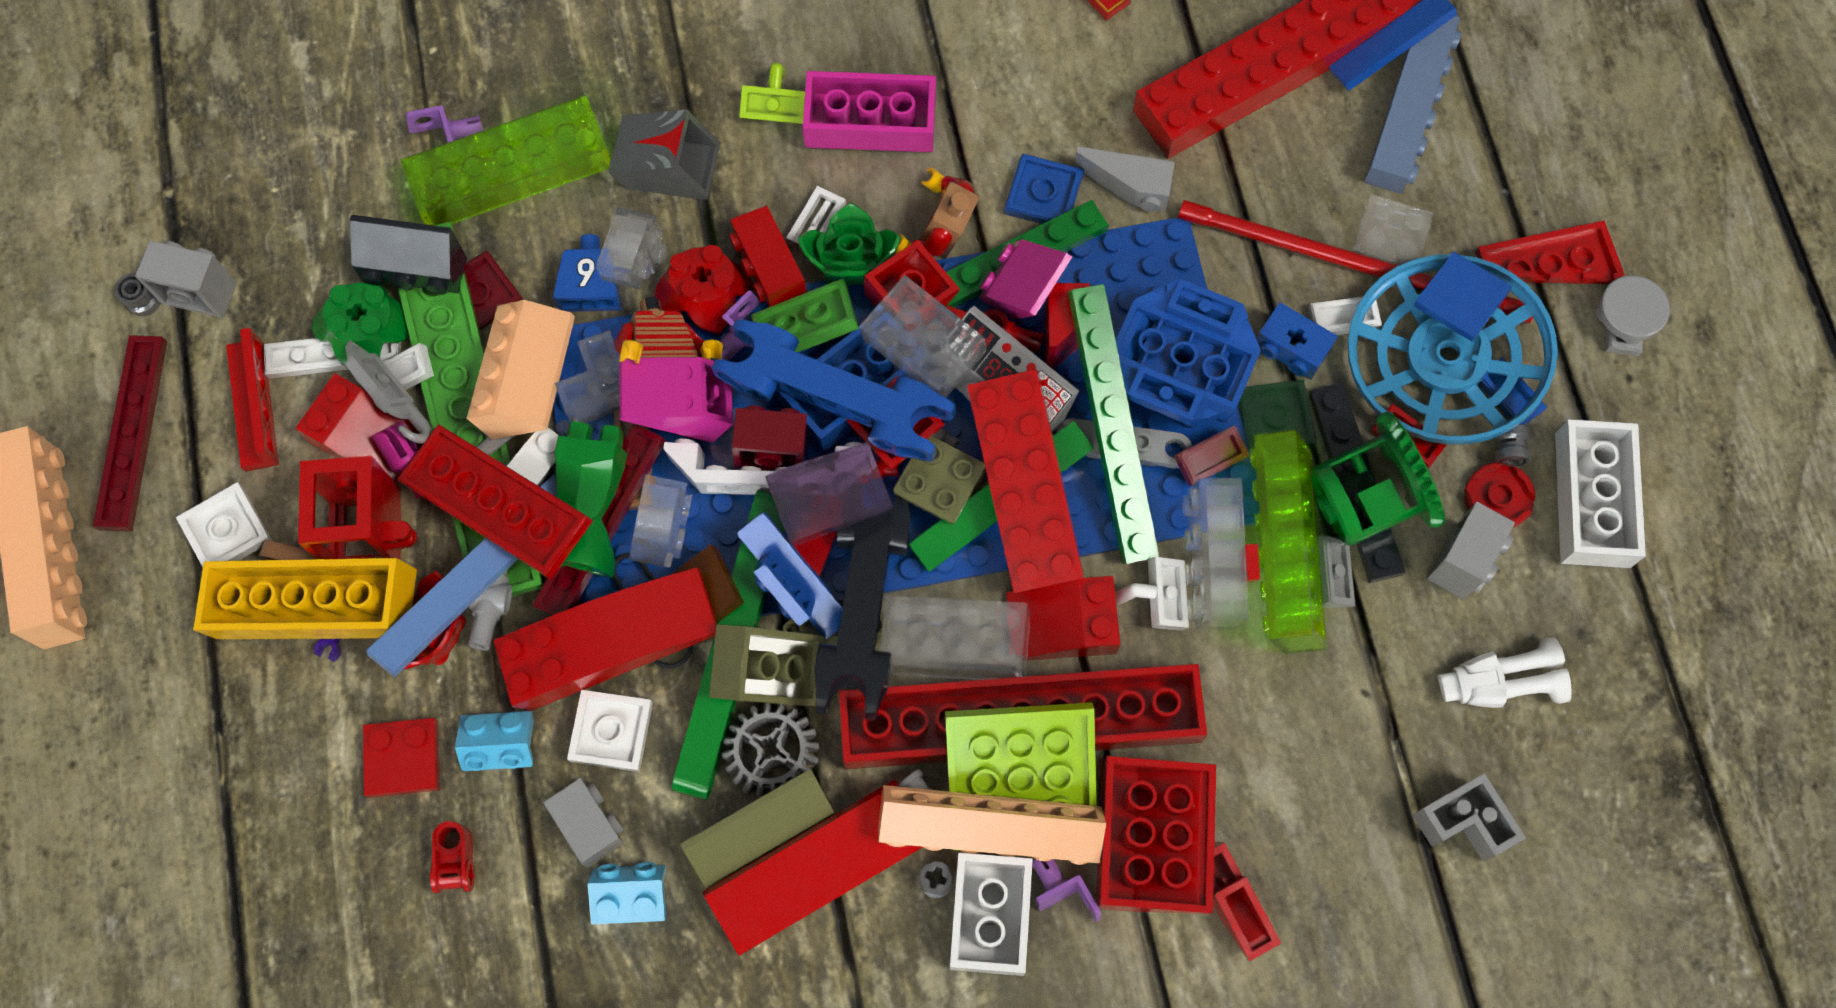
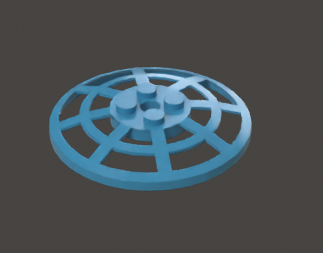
[1347,254,1558,445]

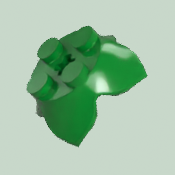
[798,202,900,286]
[311,282,409,367]

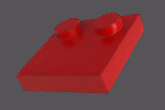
[363,718,440,798]

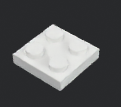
[176,482,273,567]
[567,690,653,772]

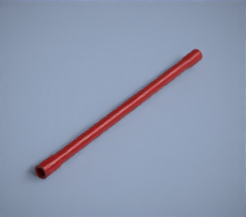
[1178,200,1533,324]

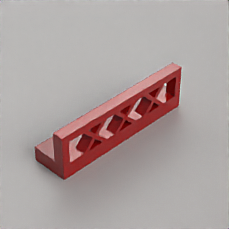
[226,328,279,472]

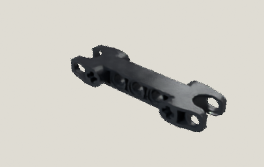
[814,484,911,721]

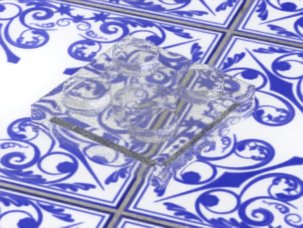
[1352,194,1434,265]

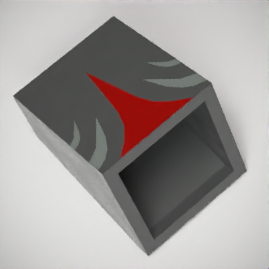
[608,109,720,200]

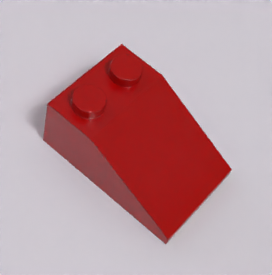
[295,373,423,483]
[1006,576,1121,662]

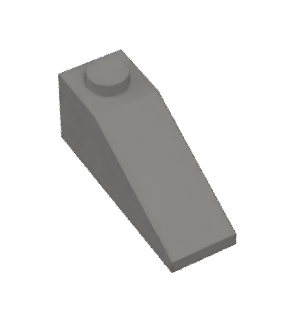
[1074,146,1175,212]

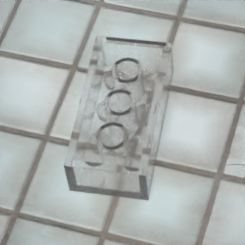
[1183,478,1249,629]
[880,595,1031,680]

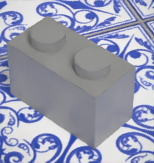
[543,778,624,868]

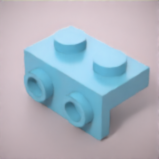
[455,711,534,771]
[588,862,666,924]

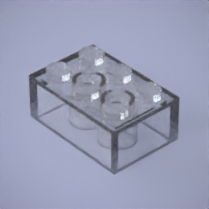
[859,275,987,398]

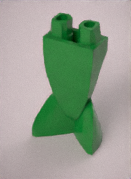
[555,421,628,578]

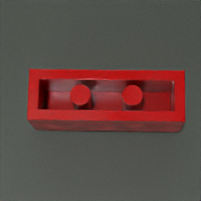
[728,205,807,308]

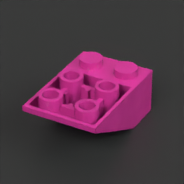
[619,357,733,443]

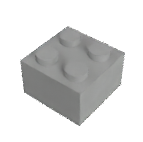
[135,241,237,318]
[1427,502,1515,600]

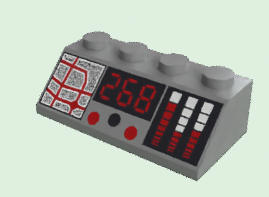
[932,306,1079,436]

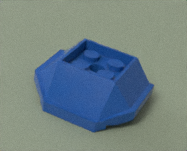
[1115,278,1261,426]

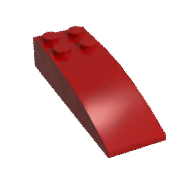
[493,567,717,711]

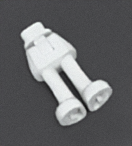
[1438,637,1572,708]

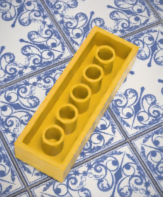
[193,558,417,639]

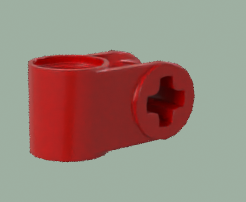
[430,821,475,894]

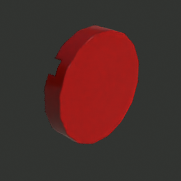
[1464,462,1535,528]

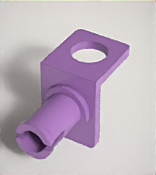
[406,105,483,159]
[720,290,760,361]
[1032,859,1101,922]

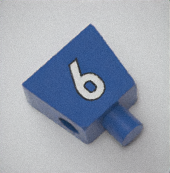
[553,234,622,312]

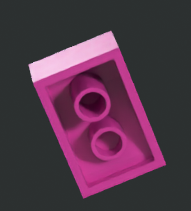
[979,239,1072,320]

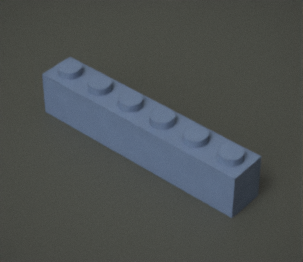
[1364,16,1462,194]

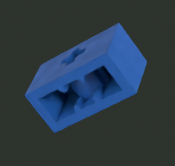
[1256,302,1338,380]

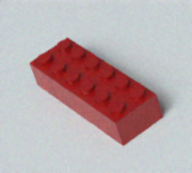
[967,369,1084,593]

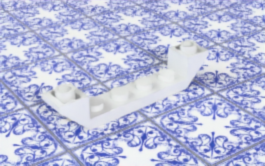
[664,439,874,496]

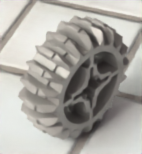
[722,703,820,799]

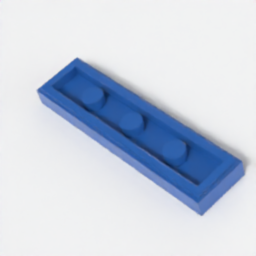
[1329,0,1458,91]

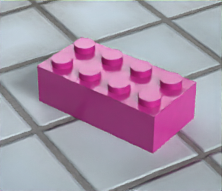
[803,71,936,152]

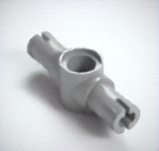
[468,569,512,651]

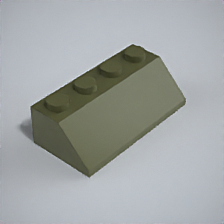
[680,769,835,889]

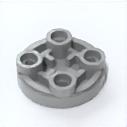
[1596,275,1670,345]

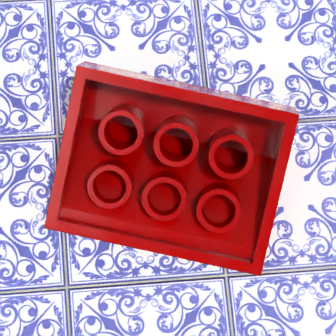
[1096,756,1216,914]

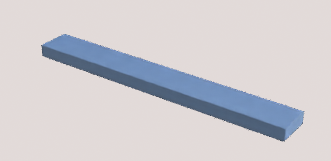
[366,472,557,677]

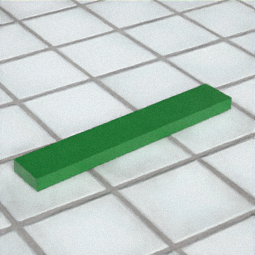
[908,421,1094,573]

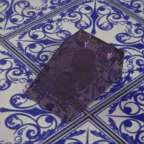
[765,442,893,546]

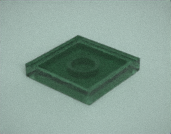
[1238,380,1317,454]

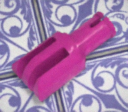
[372,421,420,499]

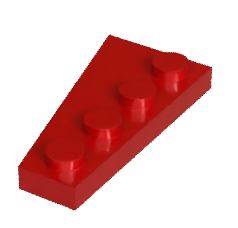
[1475,220,1625,284]

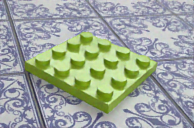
[945,703,1097,851]

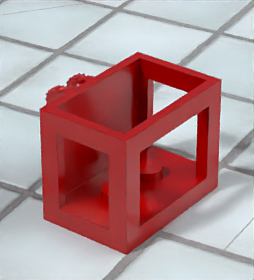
[298,455,418,560]

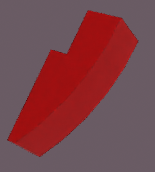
[1213,841,1282,961]

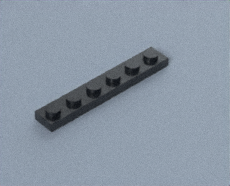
[1308,383,1405,583]

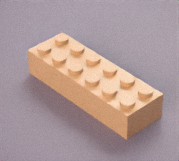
[0,426,87,649]

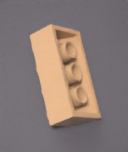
[467,300,575,440]

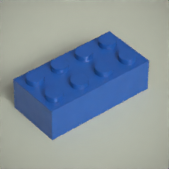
[778,308,928,453]

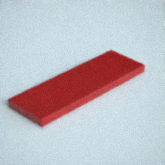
[397,424,593,580]
[702,779,923,956]

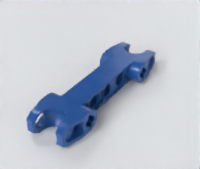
[711,319,956,461]

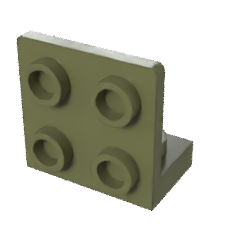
[893,436,987,524]

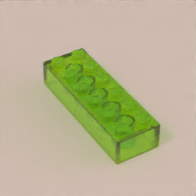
[400,95,611,226]
[1250,429,1327,654]

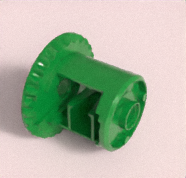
[1310,411,1445,546]

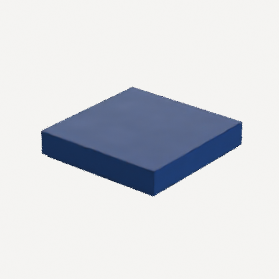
[1004,153,1084,224]
[1414,251,1512,342]

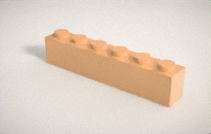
[878,785,1106,865]

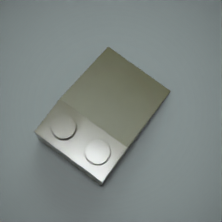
[709,625,824,707]

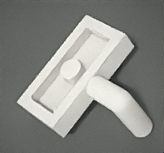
[1115,557,1189,631]

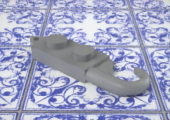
[345,340,432,444]

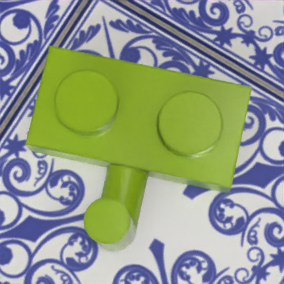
[739,62,805,124]

